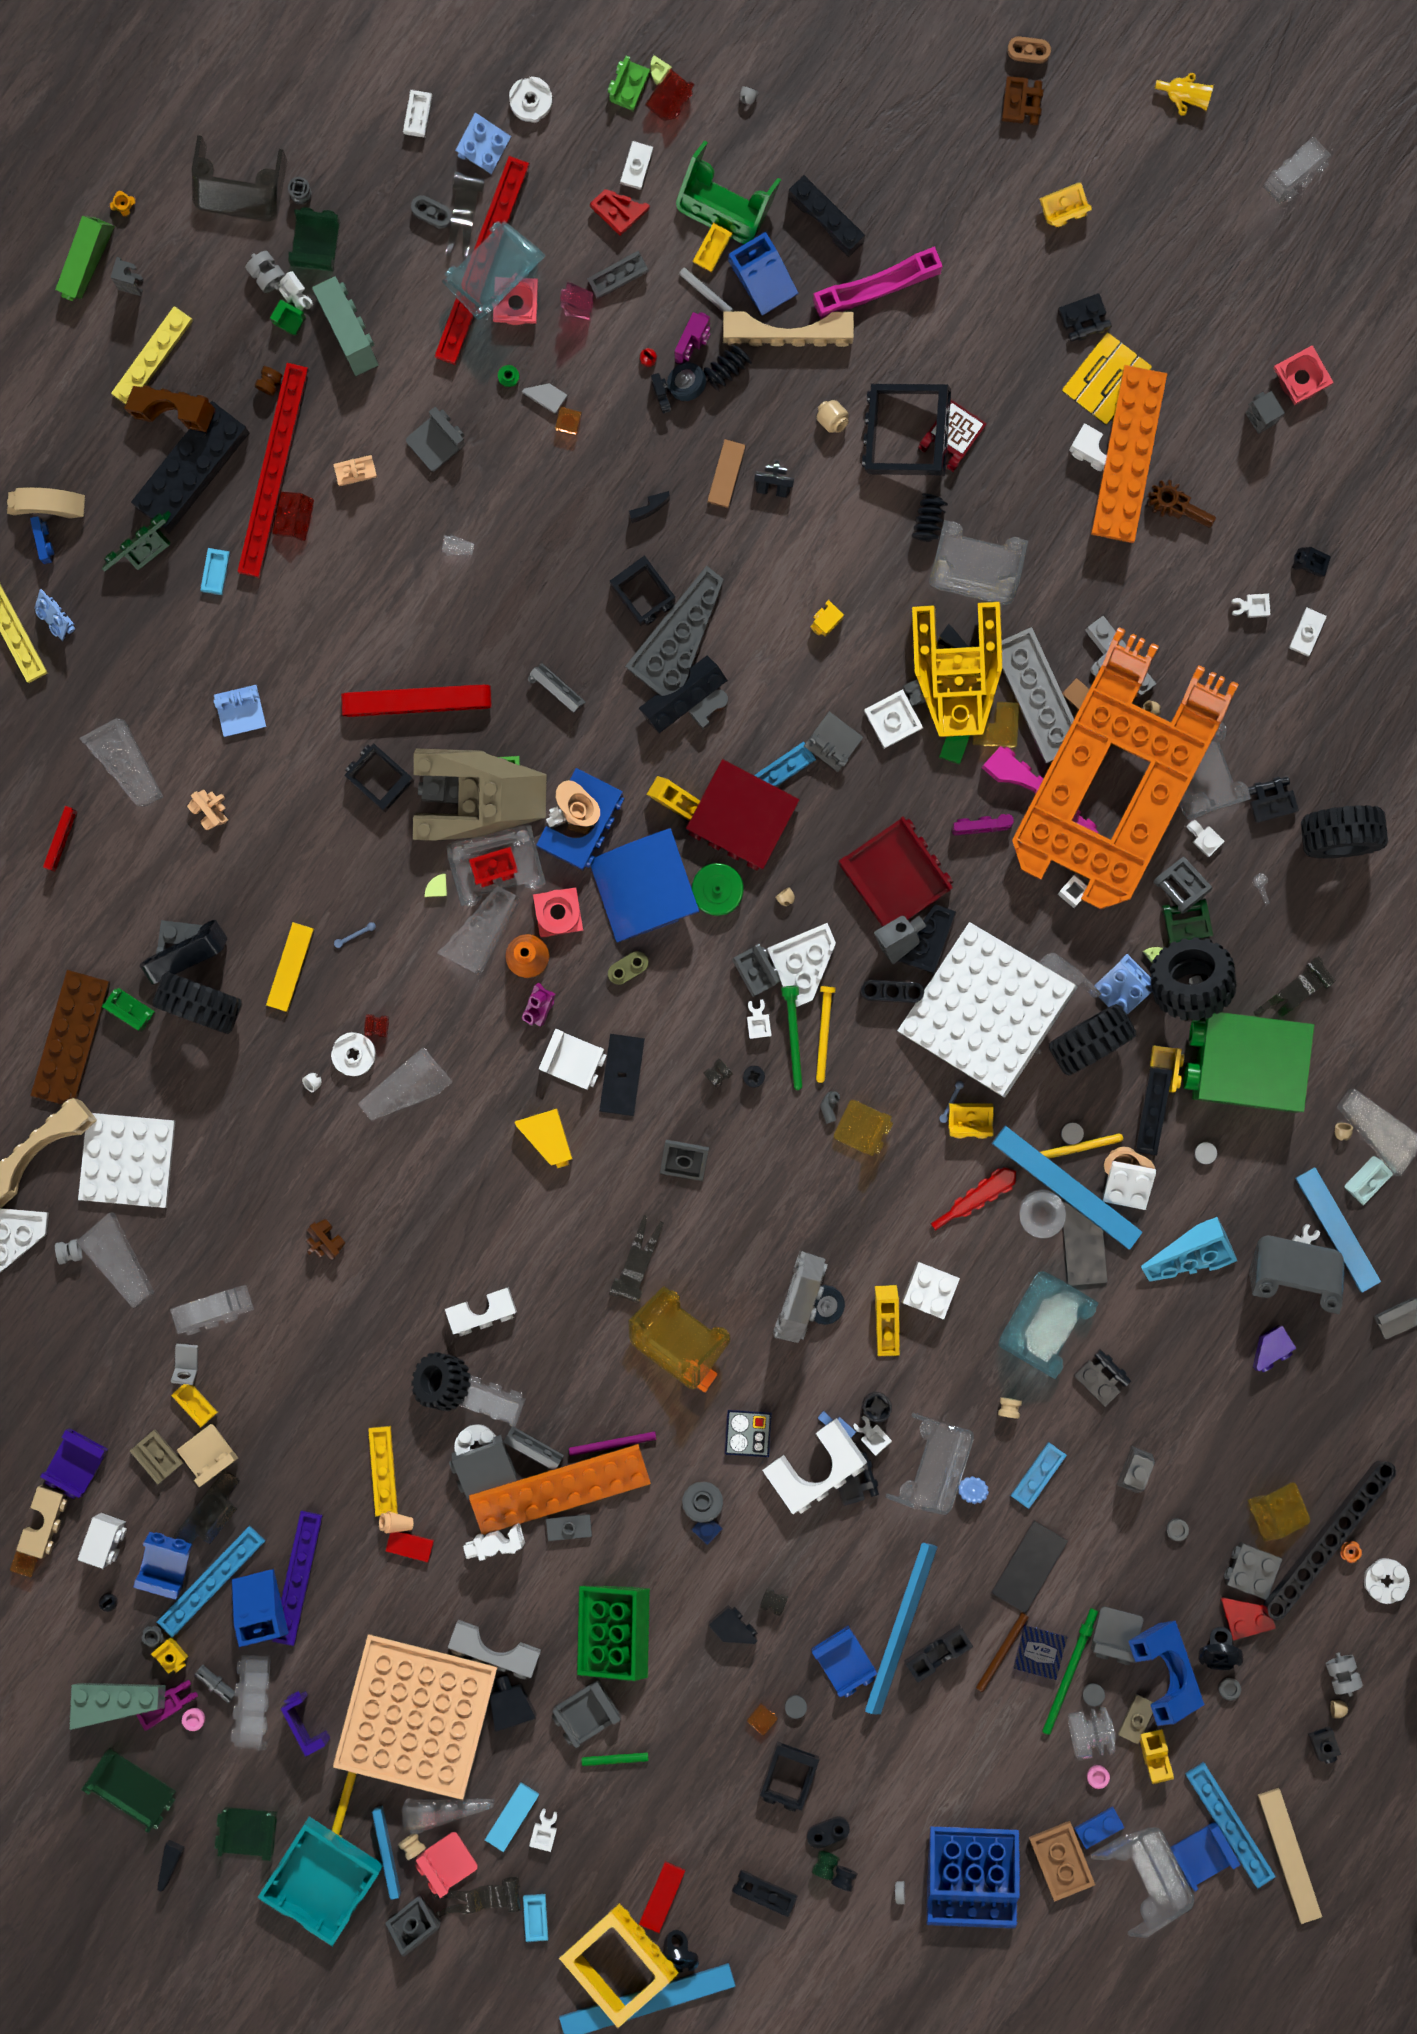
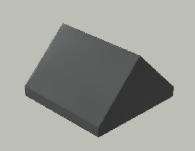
[660,1140,709,1181]
[385,1895,441,1957]

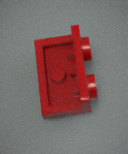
[469,847,519,887]

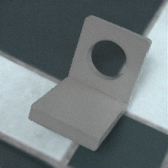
[171,1344,198,1385]

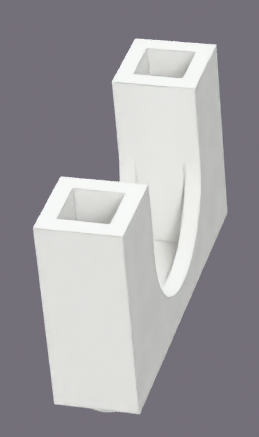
[762,1418,867,1514]

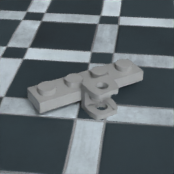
[1085,616,1156,698]

